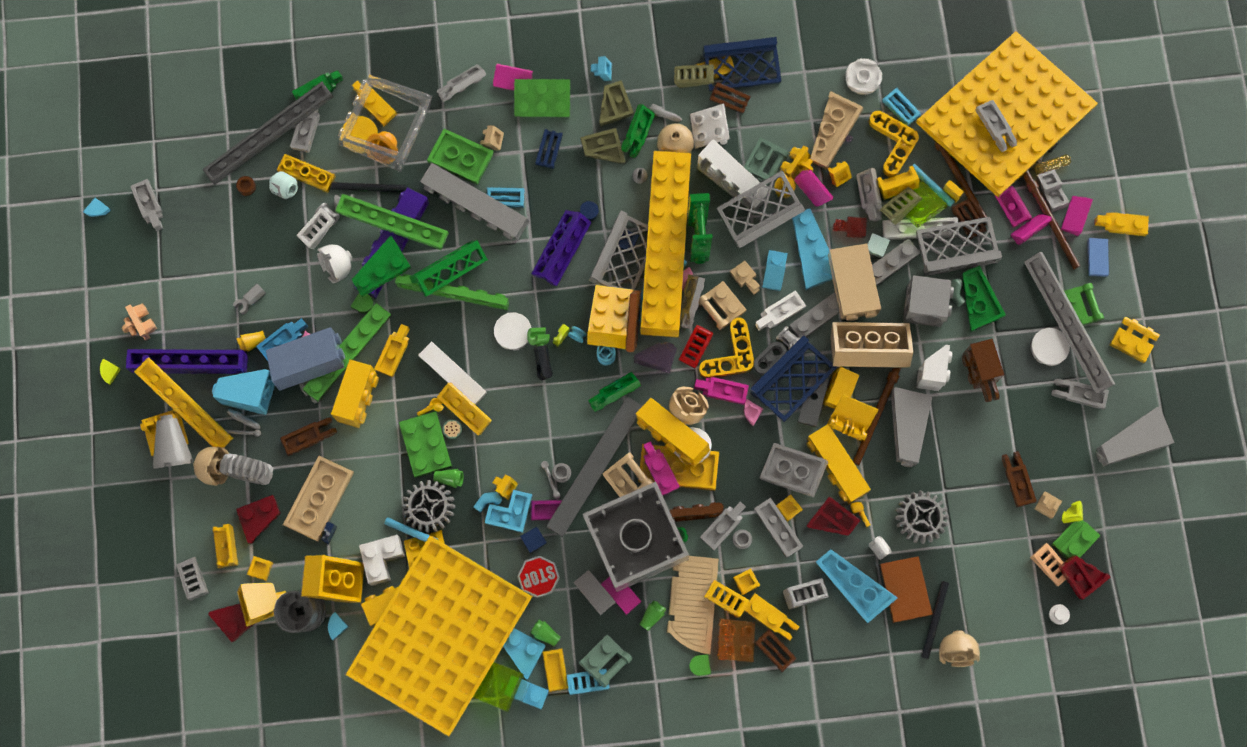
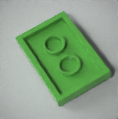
[514,79,570,117]
[427,129,494,185]
[399,411,452,478]

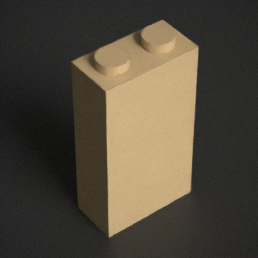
[828,244,881,321]

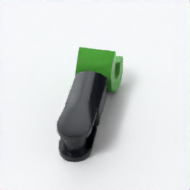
[527,327,553,381]

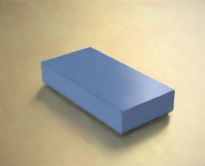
[1087,238,1109,277]

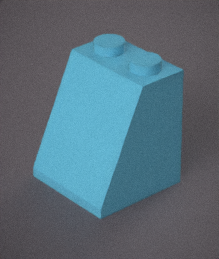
[212,369,275,415]

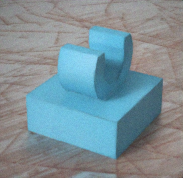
[591,56,612,81]

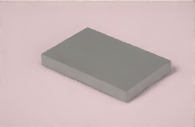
[759,443,828,497]

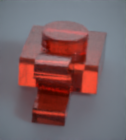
[833,217,867,238]

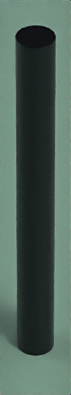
[331,182,407,192]
[921,581,949,660]

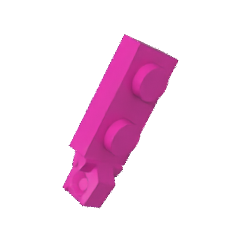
[694,377,749,405]
[643,441,680,496]

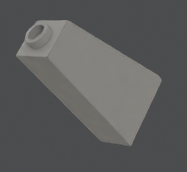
[891,387,933,467]
[1096,406,1174,467]

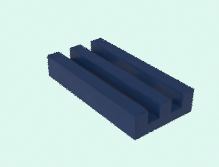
[536,129,563,169]

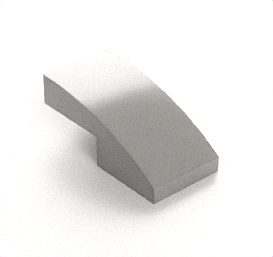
[1037,169,1070,212]
[573,570,616,615]

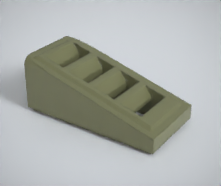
[674,65,714,88]
[880,187,922,226]

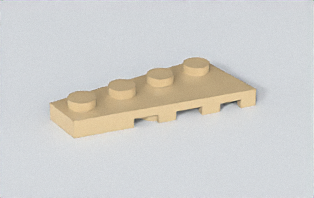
[810,91,863,170]

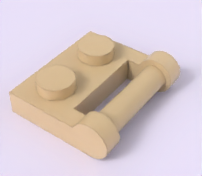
[698,281,746,331]
[603,453,653,497]

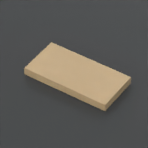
[283,456,354,542]

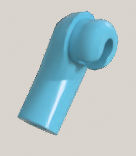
[473,491,502,513]

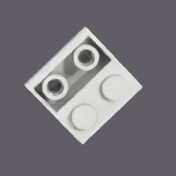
[916,345,952,391]

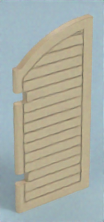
[667,556,719,655]

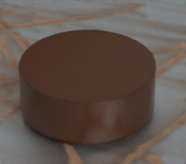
[236,176,256,196]

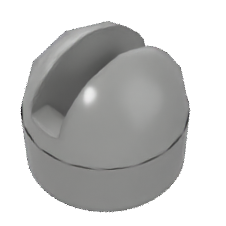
[632,168,647,184]

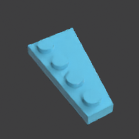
[792,208,832,290]
[816,549,898,623]

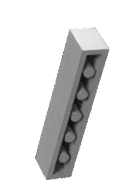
[420,163,530,240]

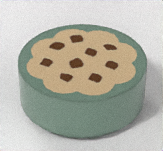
[443,420,462,440]

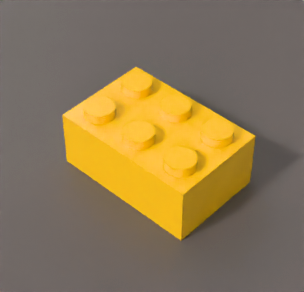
[587,285,633,349]
[331,360,379,428]
[301,555,364,603]

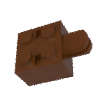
[962,338,1004,402]

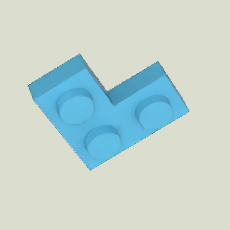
[485,490,533,533]

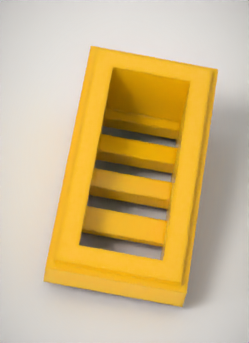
[704,580,749,618]

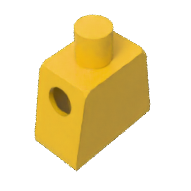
[237,583,286,626]

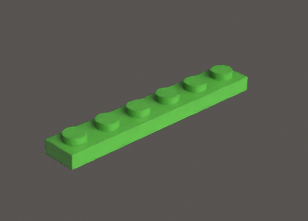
[335,194,449,250]
[395,274,509,310]
[303,303,391,402]

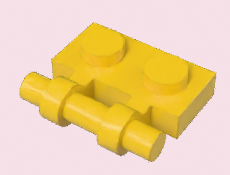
[1109,317,1159,363]

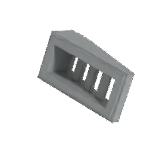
[176,557,209,601]
[783,578,829,610]

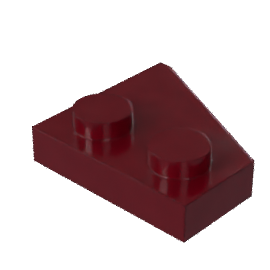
[807,496,861,536]
[1058,556,1111,600]
[208,603,254,642]

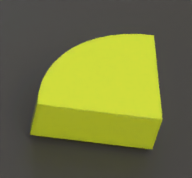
[553,324,570,347]
[100,359,121,385]
[1062,501,1083,523]

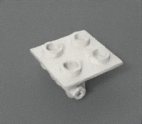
[690,104,730,149]

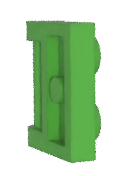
[1064,283,1104,325]

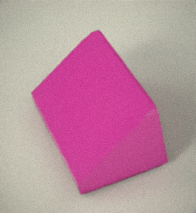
[493,64,533,90]
[794,170,833,207]
[995,186,1032,227]
[1061,196,1093,236]
[1011,214,1052,245]

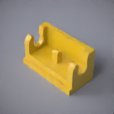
[877,166,919,200]
[822,367,859,409]
[212,524,238,568]

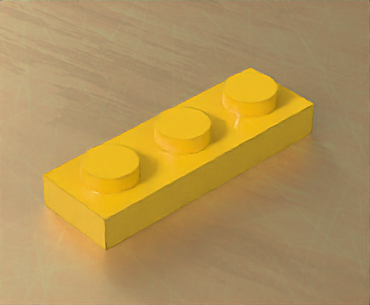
[437,382,492,436]

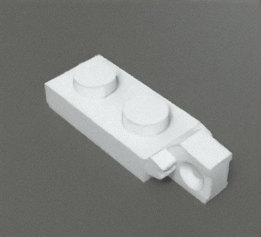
[755,291,806,331]

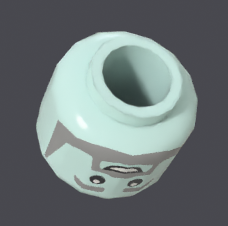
[269,172,298,199]

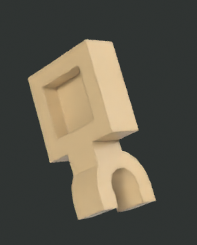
[730,261,760,295]

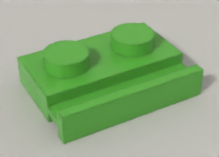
[1052,520,1101,559]

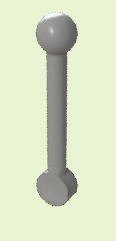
[224,429,261,437]
[541,461,560,499]

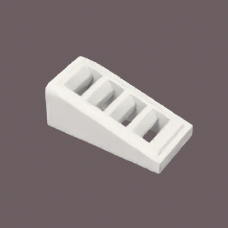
[296,208,335,250]
[869,536,892,560]

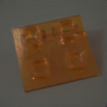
[717,619,755,662]

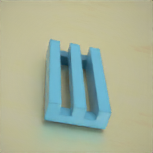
[882,88,921,126]
[487,187,525,208]

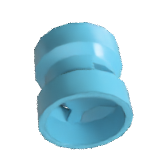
[596,346,616,366]

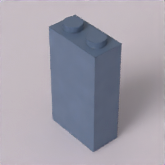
[266,327,345,391]

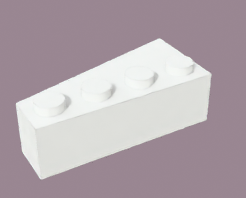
[697,139,768,213]

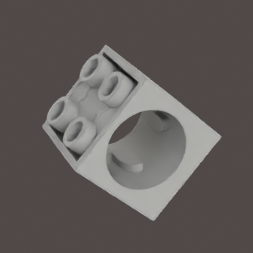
[903,275,954,327]

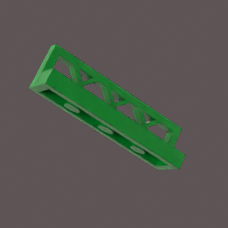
[409,240,488,297]

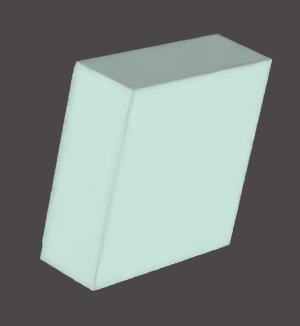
[868,233,890,258]

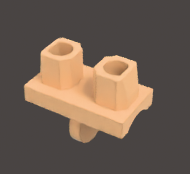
[122,304,157,341]

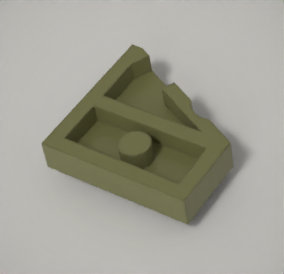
[599,80,634,126]
[580,128,626,164]

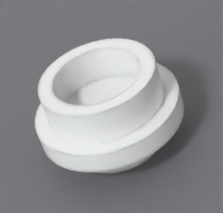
[1049,604,1070,625]

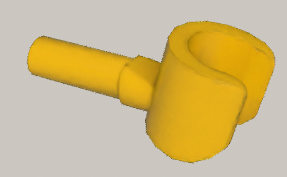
[417,398,444,416]
[850,502,871,527]

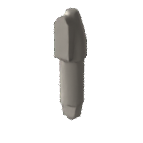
[649,104,682,122]
[227,409,261,430]

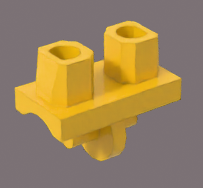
[780,146,814,180]

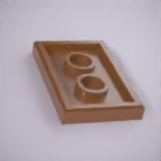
[626,290,641,352]
[879,556,933,623]

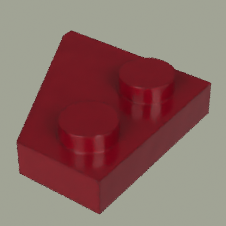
[236,495,281,545]

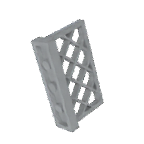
[716,171,805,248]
[588,210,648,291]
[916,217,1002,276]

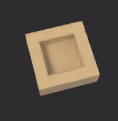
[480,125,504,150]
[1034,492,1062,519]

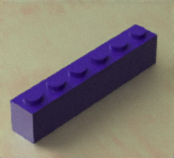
[353,188,429,299]
[126,349,248,374]

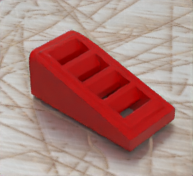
[679,325,713,369]

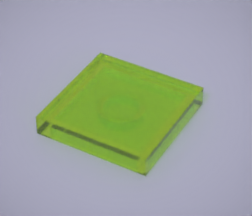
[896,181,947,228]
[473,662,524,712]

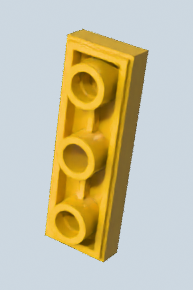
[277,154,336,193]

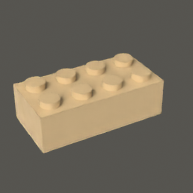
[830,322,913,367]

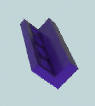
[531,210,592,286]

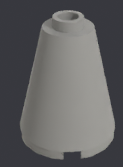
[153,415,193,469]

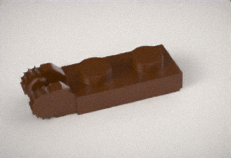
[280,417,337,456]
[1001,451,1037,508]
[669,502,724,522]

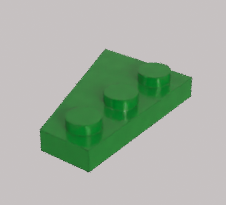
[351,236,411,297]
[961,265,1006,332]

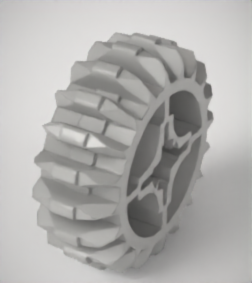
[219,454,274,485]
[402,480,455,533]
[895,491,949,544]

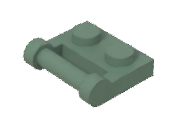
[744,137,789,185]
[579,635,632,688]

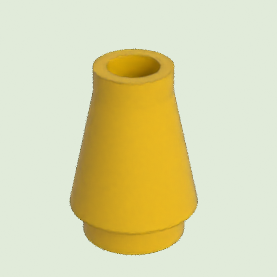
[236,331,266,353]

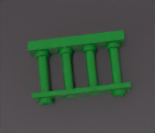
[687,193,713,264]

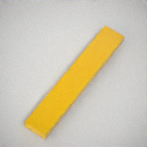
[134,358,234,448]

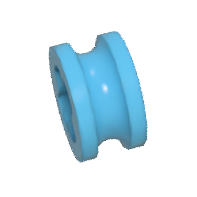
[568,326,587,343]

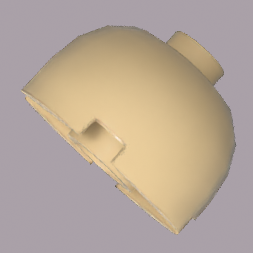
[657,123,694,153]
[669,386,709,425]
[193,447,229,486]
[939,631,980,667]

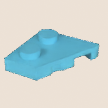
[503,628,546,680]

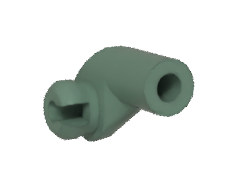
[951,278,966,307]

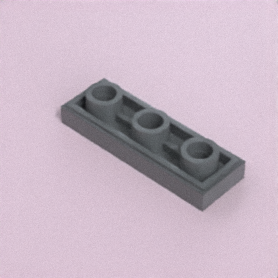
[798,367,829,428]

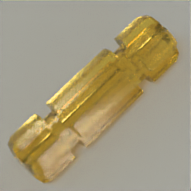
[1034,154,1071,175]

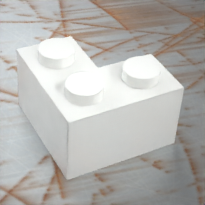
[359,535,405,586]

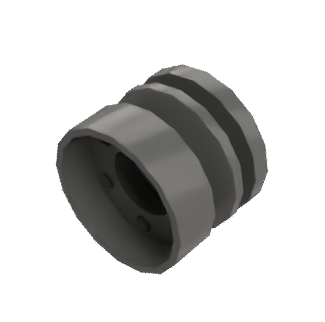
[274,590,326,633]

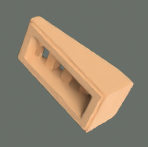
[1030,543,1066,587]

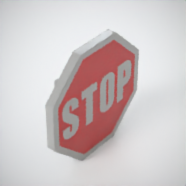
[517,556,560,598]

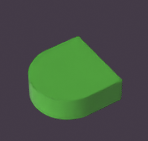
[351,293,374,314]
[689,654,711,676]

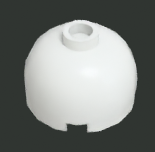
[317,245,353,283]

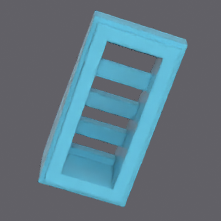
[567,669,609,695]

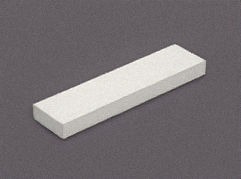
[882,217,959,240]
[419,341,487,405]

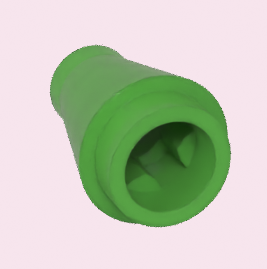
[433,469,464,488]
[640,600,666,631]
[530,620,561,647]

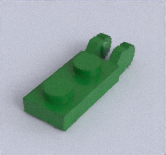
[621,104,655,158]

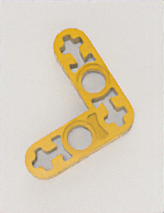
[869,111,919,177]
[699,318,754,379]

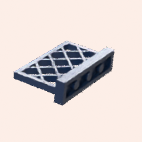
[702,37,782,92]
[751,335,837,422]

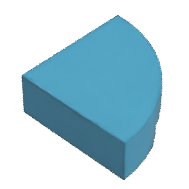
[83,198,111,217]
[328,612,348,640]

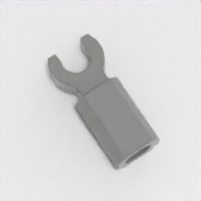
[233,284,266,315]

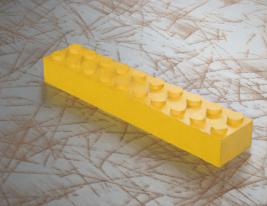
[641,151,691,337]

